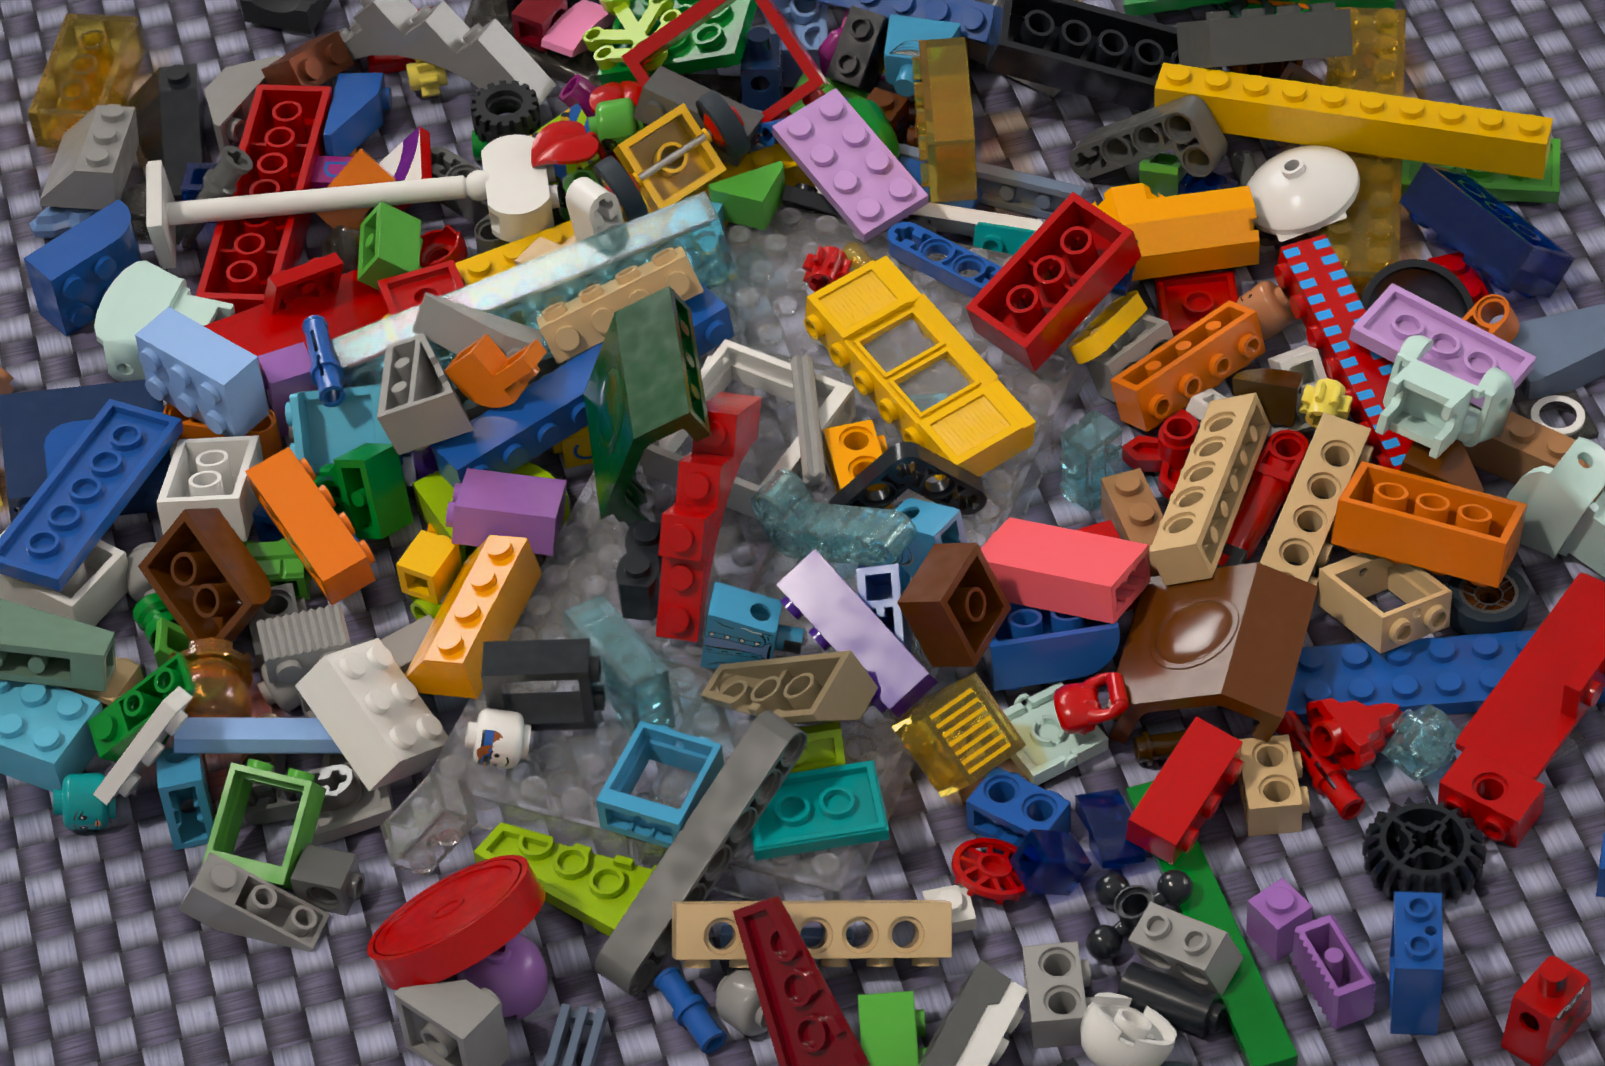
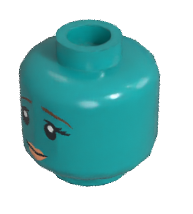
[53,773,116,830]

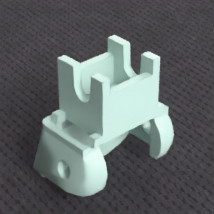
[94,260,235,382]
[1375,335,1515,459]
[1506,437,1605,578]

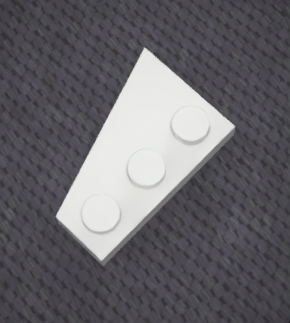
[93,686,193,805]

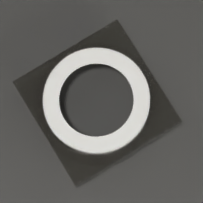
[1516,389,1599,440]

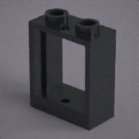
[481,638,606,731]

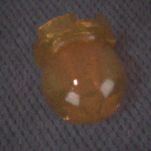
[168,638,253,718]

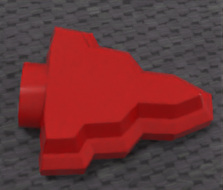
[1306,698,1406,771]

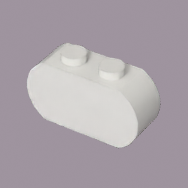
[481,135,560,242]

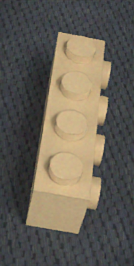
[536,246,704,364]

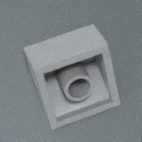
[394,979,511,1066]

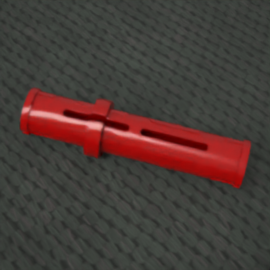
[1275,711,1365,820]

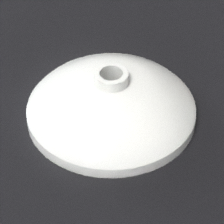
[1246,145,1360,235]

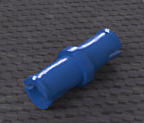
[654,967,727,1054]

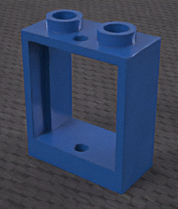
[1389,892,1444,1036]

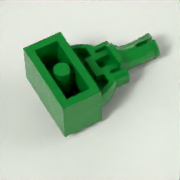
[314,443,414,539]

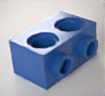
[966,765,1071,866]

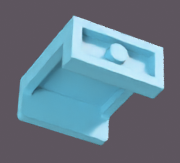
[285,384,403,473]

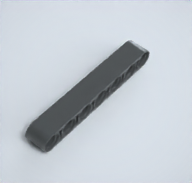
[595,710,807,996]

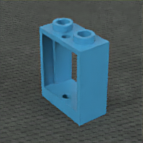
[596,721,724,848]

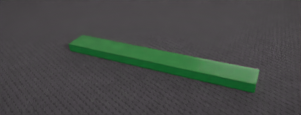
[1126,781,1298,1066]

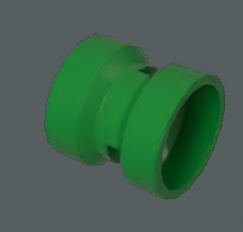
[132,593,180,649]

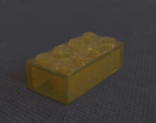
[28,13,146,148]
[912,37,977,203]

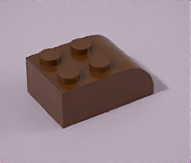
[138,508,271,661]

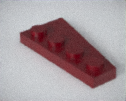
[733,896,870,1066]

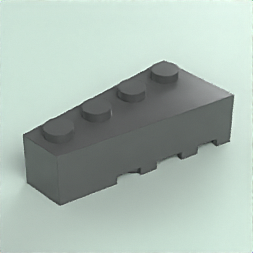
[1176,2,1353,68]

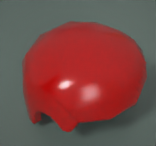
[419,225,468,268]

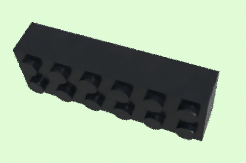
[985,0,1223,111]

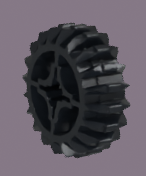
[1362,796,1486,905]

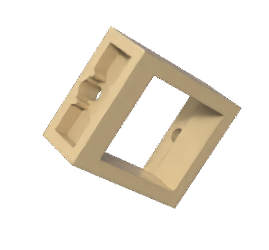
[1317,553,1452,654]

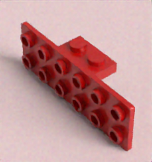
[204,252,388,356]
[1455,573,1605,781]

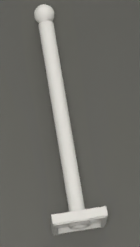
[146,160,489,269]

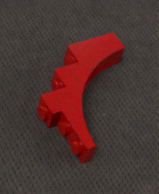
[656,392,761,642]

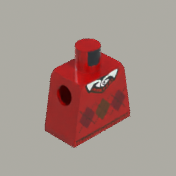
[1501,956,1592,1066]

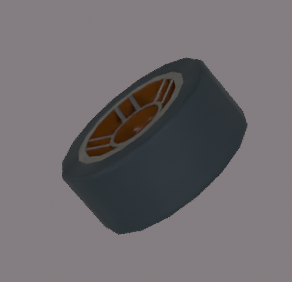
[1448,567,1530,635]

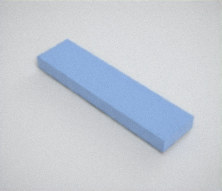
[174,717,342,754]

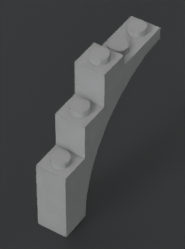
[339,0,557,114]

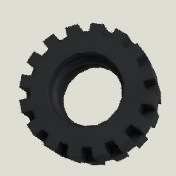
[470,80,541,144]

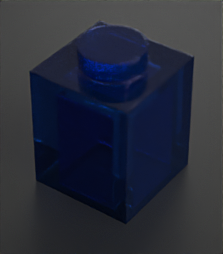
[1009,829,1092,896]

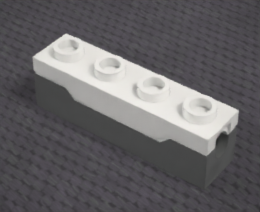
[917,960,1027,1066]

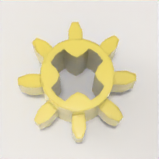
[406,59,448,98]
[1298,378,1353,429]

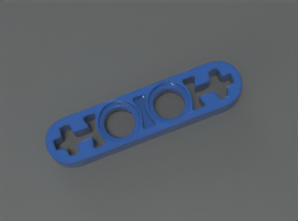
[887,222,1002,298]

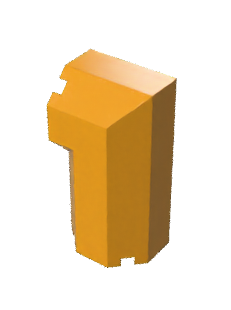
[1092,183,1260,283]

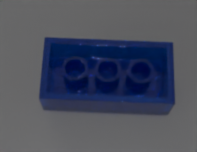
[1399,162,1575,299]

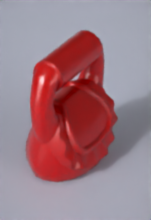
[1053,672,1129,735]

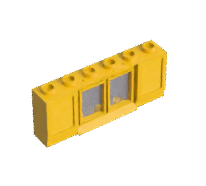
[804,256,1036,481]

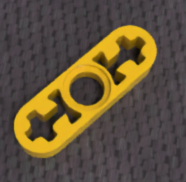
[1068,290,1148,364]

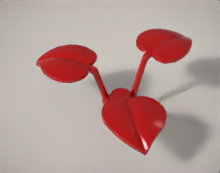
[531,81,642,169]

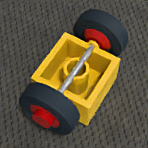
[593,90,750,225]

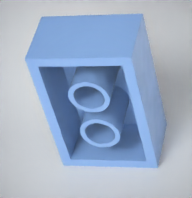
[135,307,270,437]

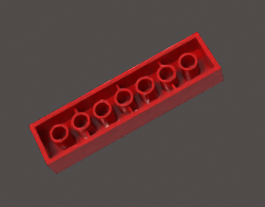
[195,84,333,322]

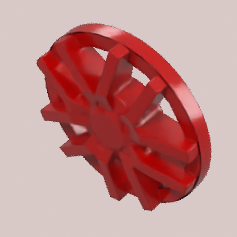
[951,838,1036,905]

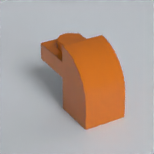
[444,334,547,408]

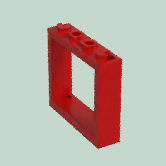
[621,0,830,163]

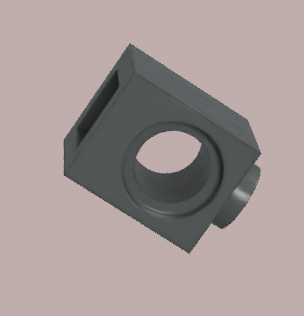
[290,844,365,916]

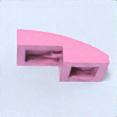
[541,0,615,58]

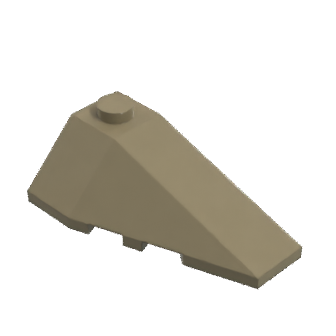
[700,650,878,724]

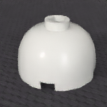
[1080,992,1177,1066]

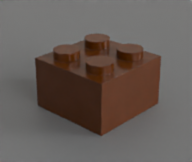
[897,542,1012,667]

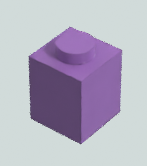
[1246,878,1313,962]

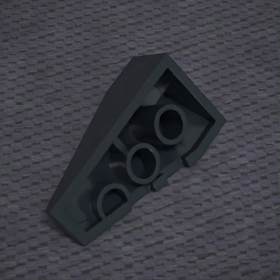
[129,63,205,201]

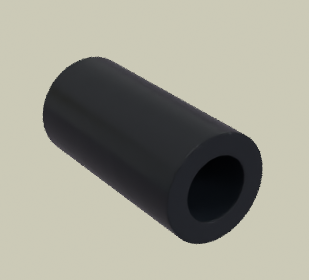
[1117,961,1226,1037]

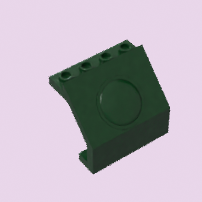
[583,286,711,527]

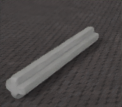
[791,354,826,487]

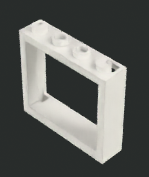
[641,339,856,525]

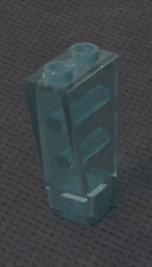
[563,595,676,736]

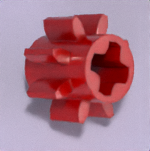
[802,246,852,292]

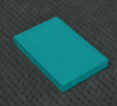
[750,760,890,861]

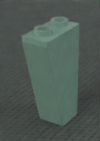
[0,598,116,692]

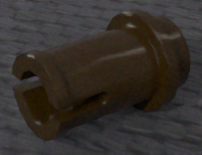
[1133,729,1187,766]

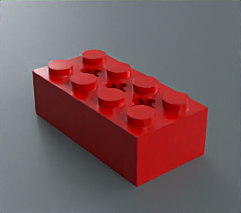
[965,192,1142,373]

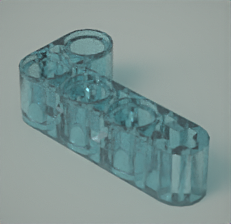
[751,468,917,566]

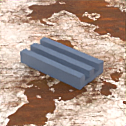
[544,1003,608,1066]

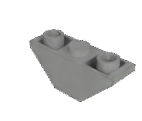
[204,55,281,152]

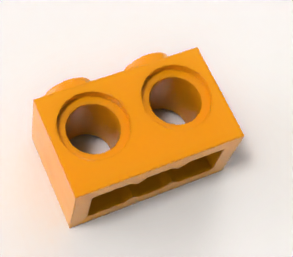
[823,419,892,509]

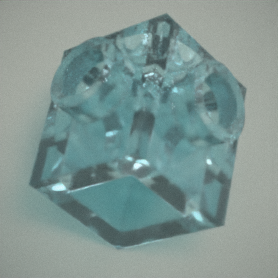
[1382,703,1461,781]

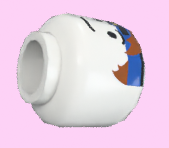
[465,708,531,769]

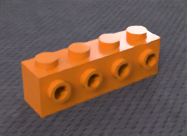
[1110,300,1266,432]
[245,447,376,605]

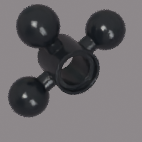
[1086,869,1193,961]

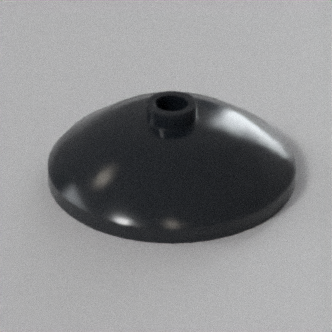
[1360,259,1474,364]

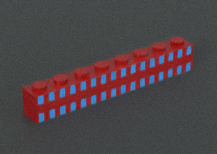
[1274,234,1414,471]

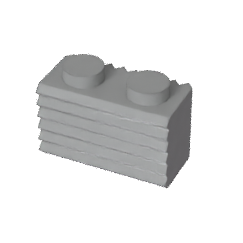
[256,603,351,683]

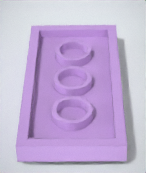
[772,88,928,243]
[1349,283,1536,409]

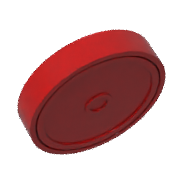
[367,855,546,990]

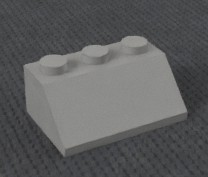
[40,104,139,210]

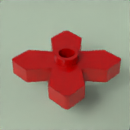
[1122,409,1199,500]

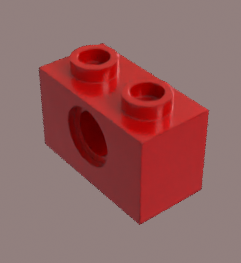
[1438,746,1546,848]

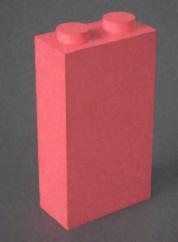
[980,517,1151,624]

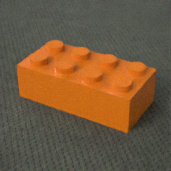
[1331,461,1527,588]

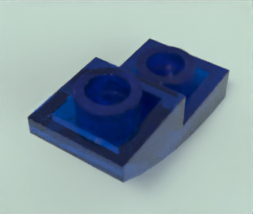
[1075,788,1146,869]

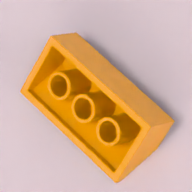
[405,535,542,699]

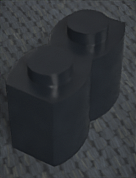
[616,520,662,621]

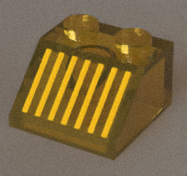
[892,672,1026,798]

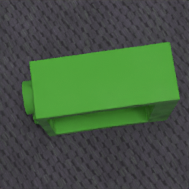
[202,759,327,891]

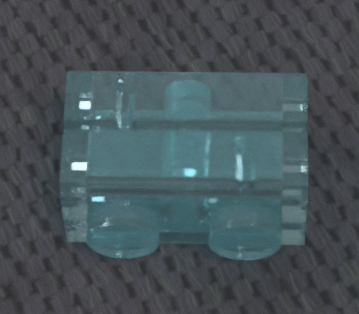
[1059,410,1122,511]

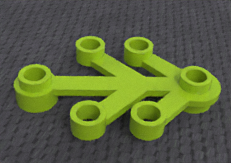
[583,0,681,71]

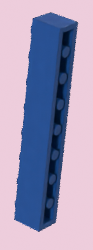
[431,283,735,488]

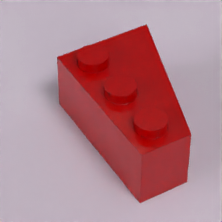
[1125,716,1245,865]

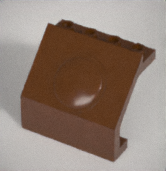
[1106,562,1318,744]

